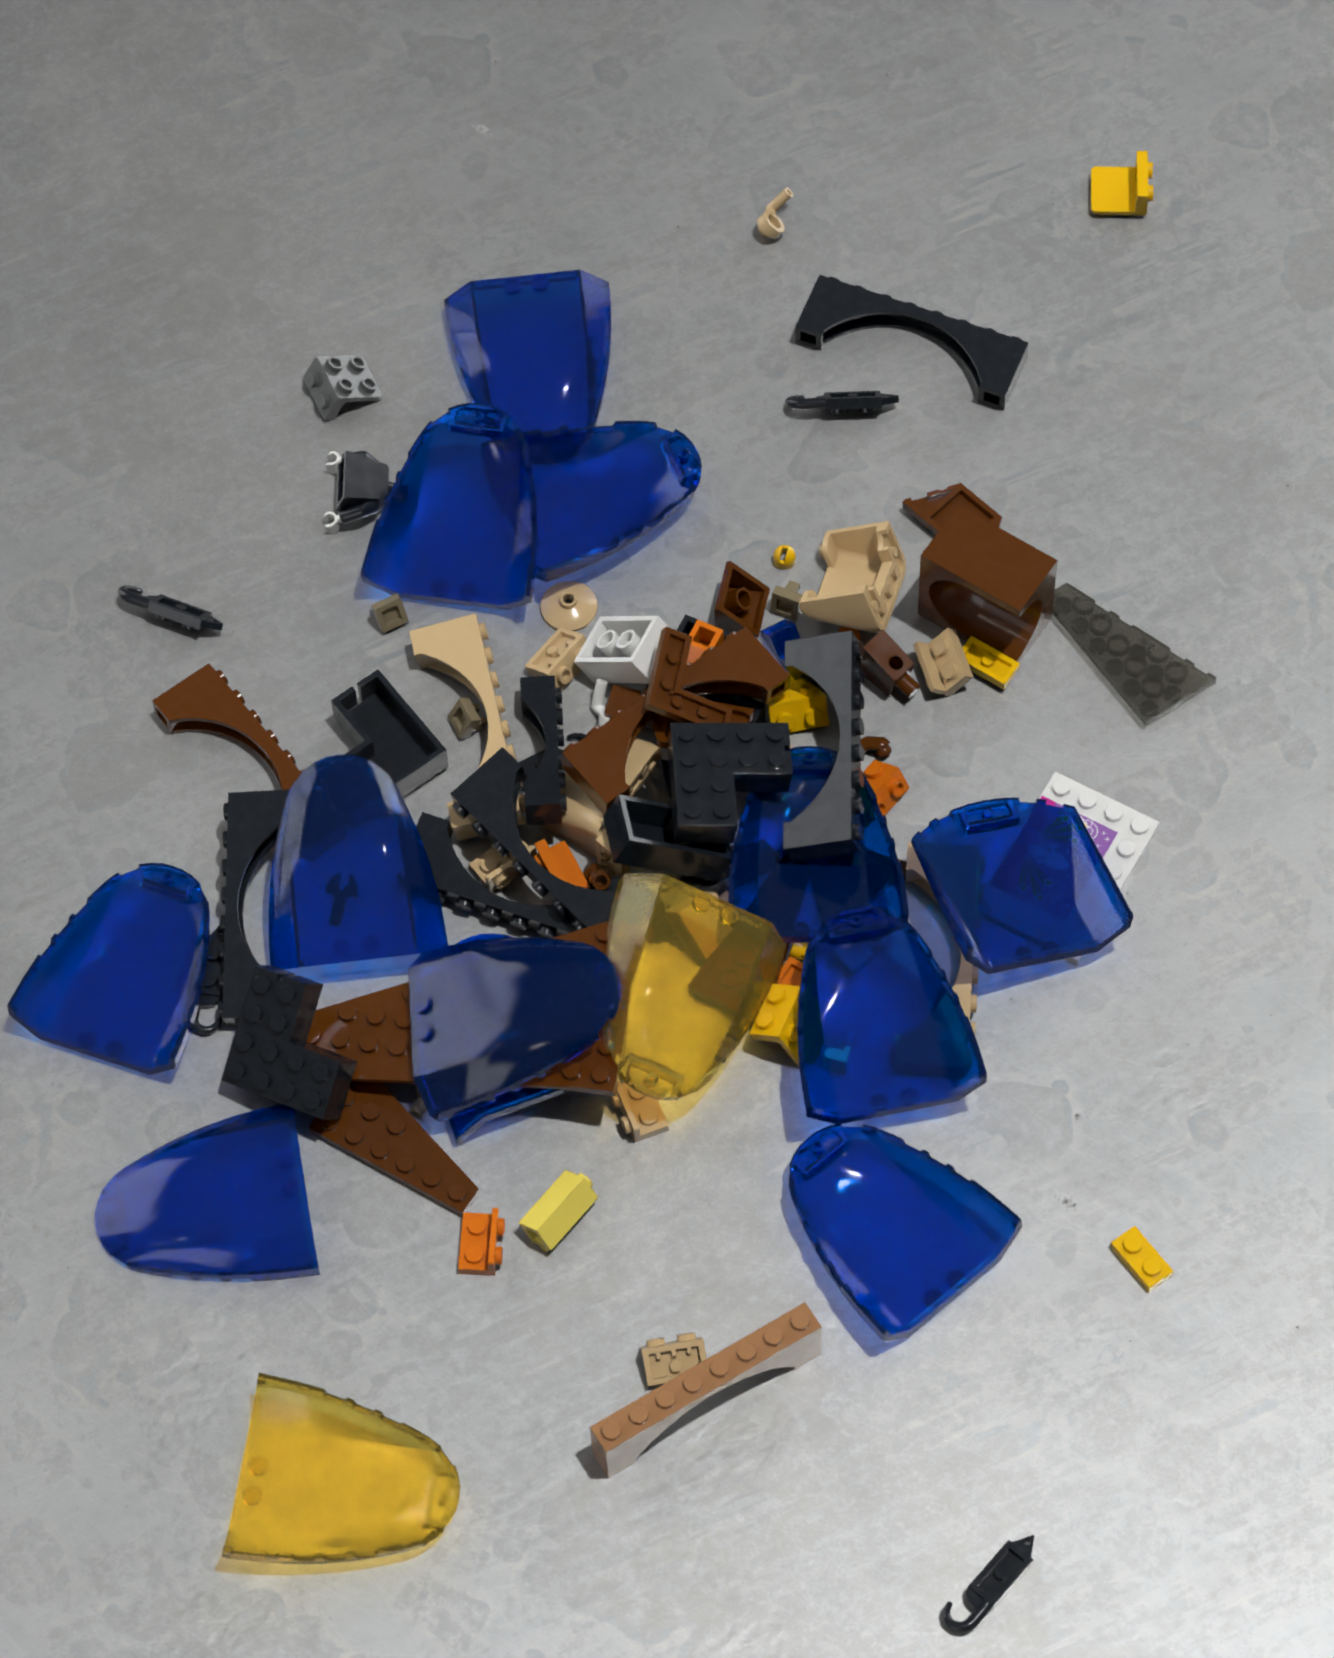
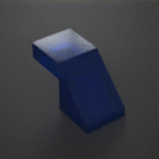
[760,619,801,669]

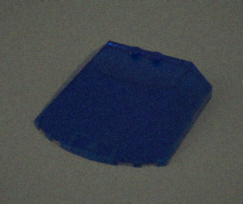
[911,797,1133,974]

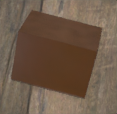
[714,561,770,638]

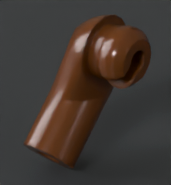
[861,736,892,758]

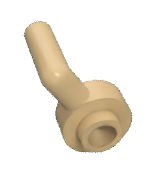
[757,188,793,239]

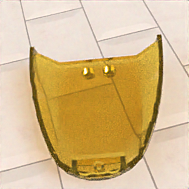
[602,873,787,1101]
[222,1373,460,1564]

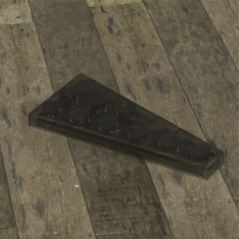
[1052,582,1217,726]

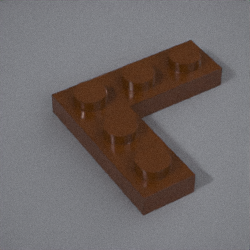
[644,626,733,723]

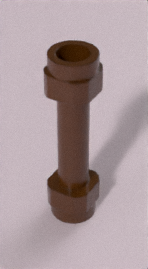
[583,863,611,890]

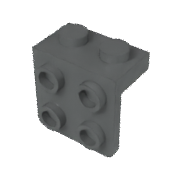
[303,355,383,420]

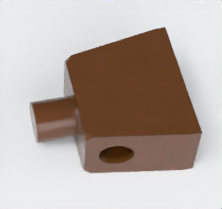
[861,629,920,698]

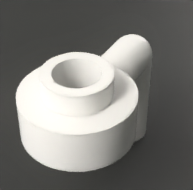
[591,679,610,727]

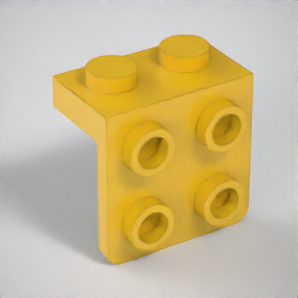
[1091,151,1153,216]
[767,673,829,733]
[749,983,826,1067]

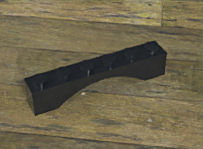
[520,675,567,826]

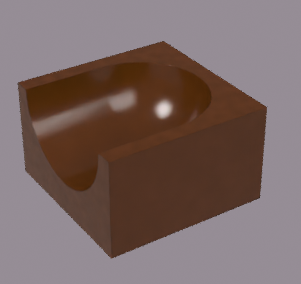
[918,505,1058,663]

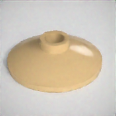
[540,581,598,631]

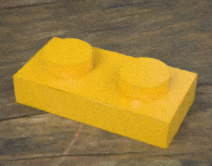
[962,636,1020,690]
[1110,1226,1174,1293]

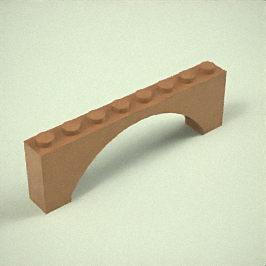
[590,1302,822,1479]

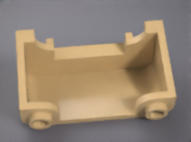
[799,521,906,633]
[541,738,662,857]

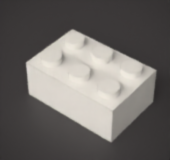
[574,616,669,683]

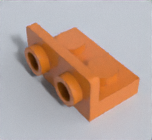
[458,1208,505,1276]

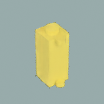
[518,1170,598,1253]

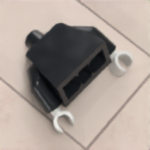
[323,451,403,533]

